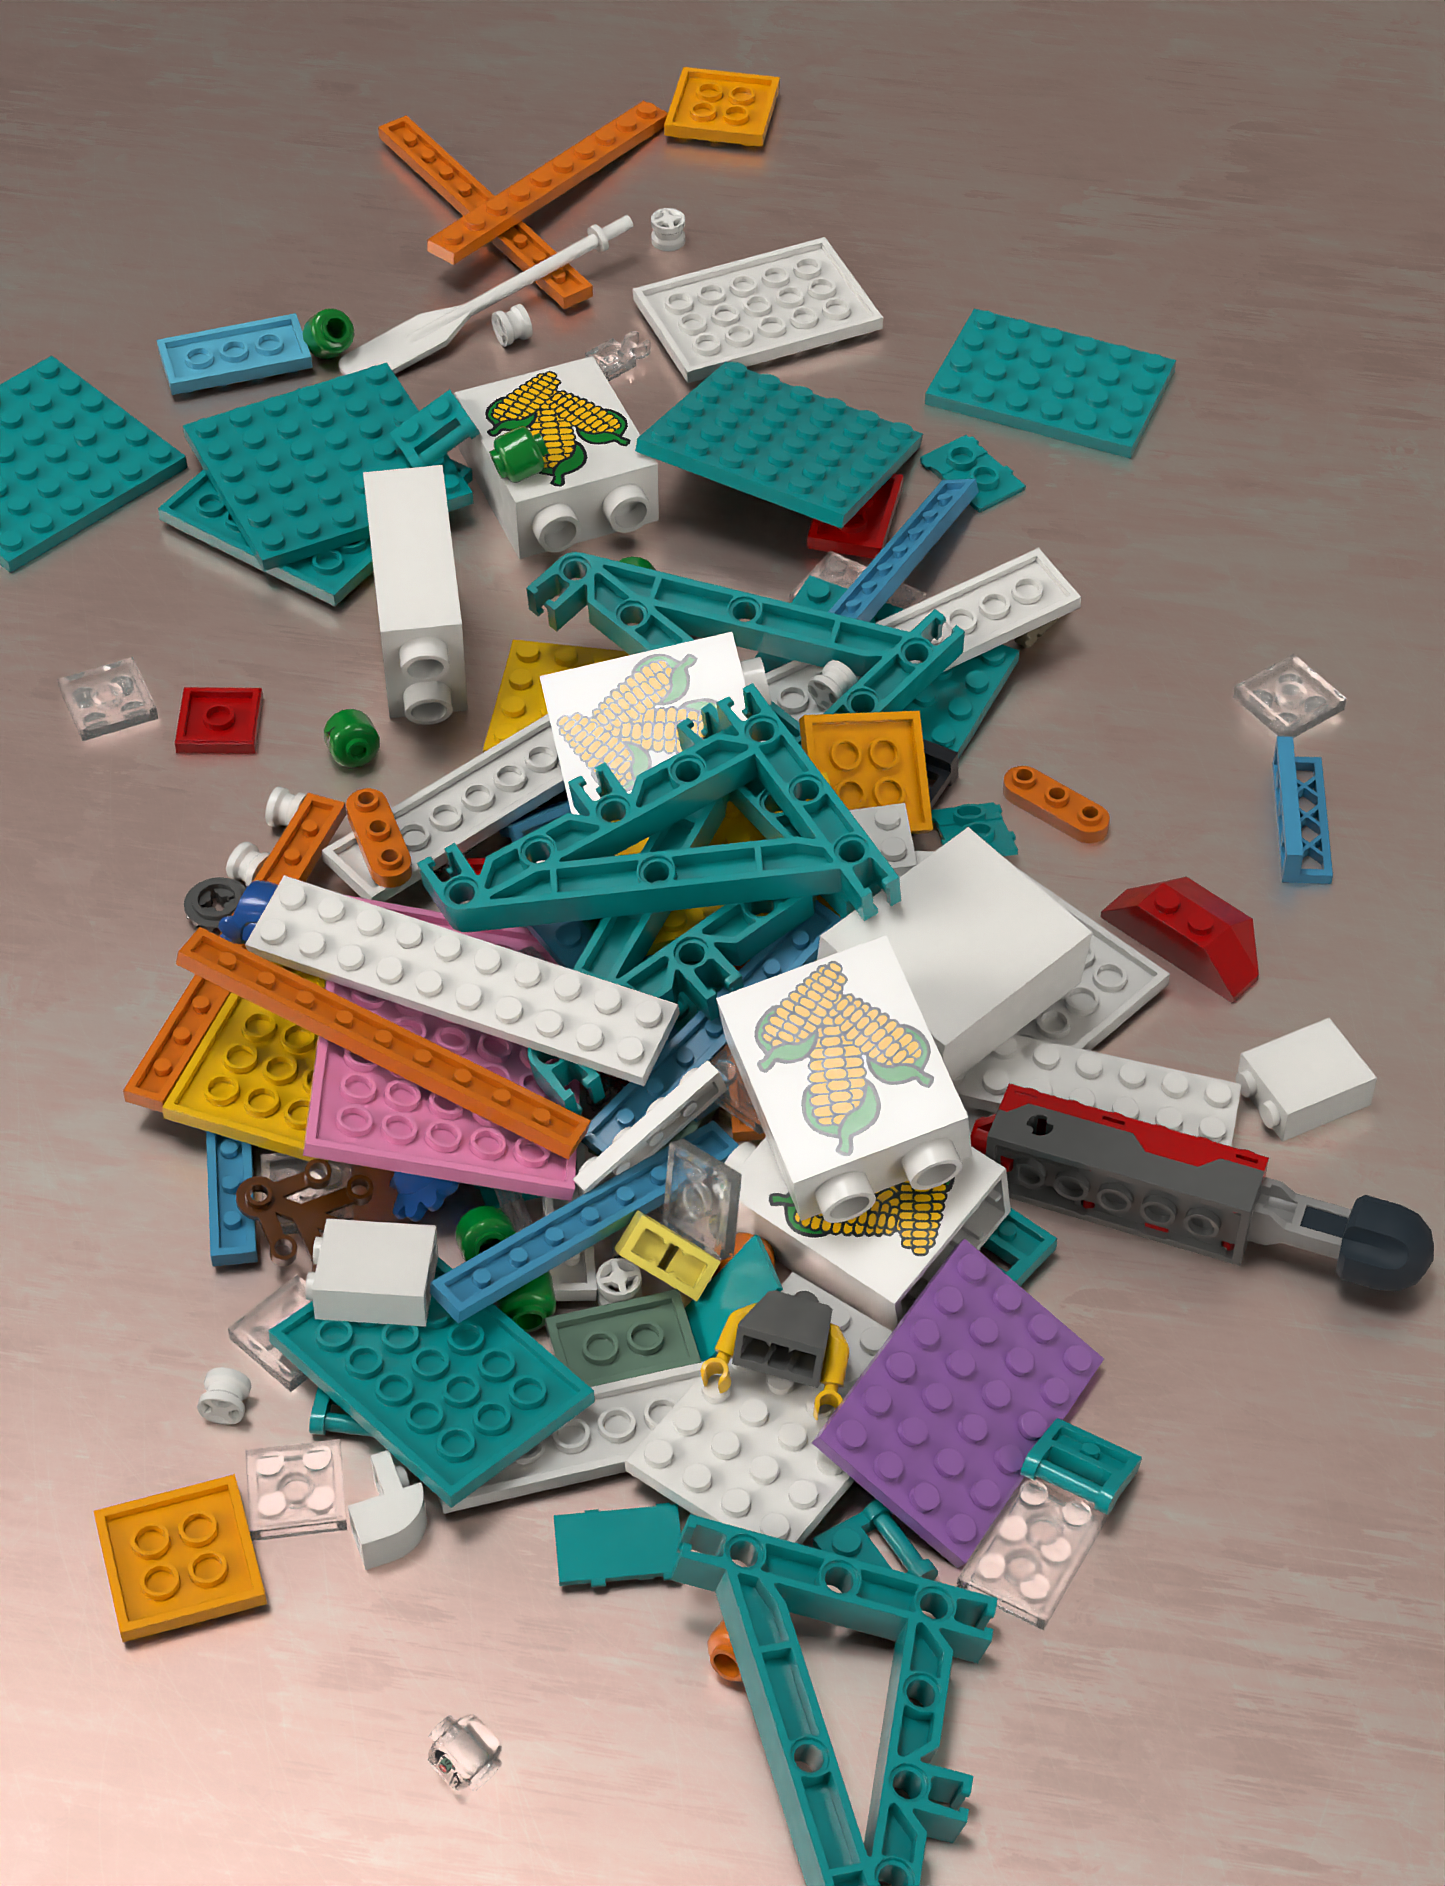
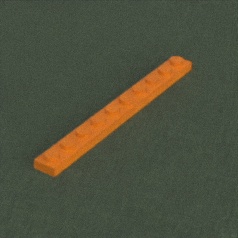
[427,100,668,265]
[378,115,593,309]
[123,793,347,1113]
[176,927,591,1160]

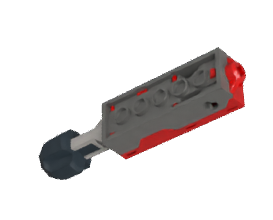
[970,1083,1434,1291]

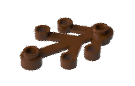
[236,1159,374,1272]

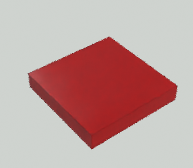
[175,687,263,754]

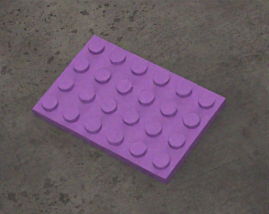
[812,1238,1104,1568]

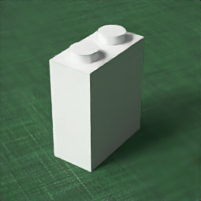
[1236,1018,1377,1142]
[305,1219,438,1326]

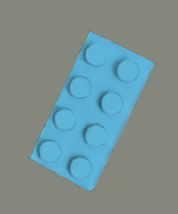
[157,313,313,395]

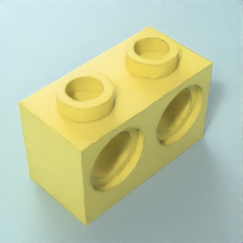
[614,1210,721,1301]

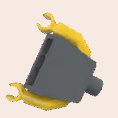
[700,1290,849,1420]

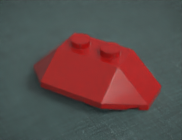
[1100,876,1259,1003]

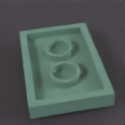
[545,1289,701,1387]

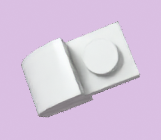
[348,1450,427,1570]

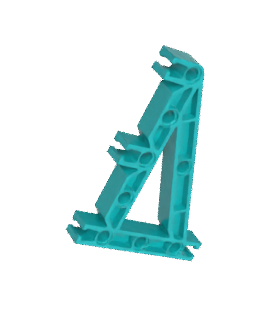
[526,552,965,748]
[417,683,902,932]
[528,703,882,1115]
[671,1514,998,1886]

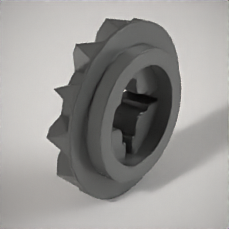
[184,877,246,932]

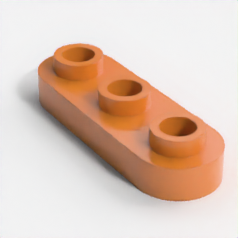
[1003,766,1110,843]
[346,788,412,888]

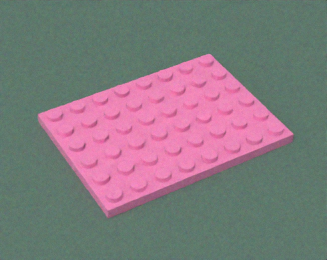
[303,895,580,1201]

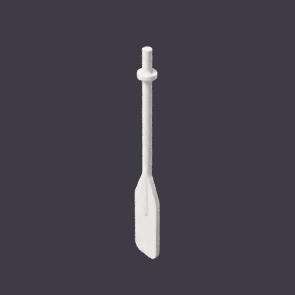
[339,215,633,375]

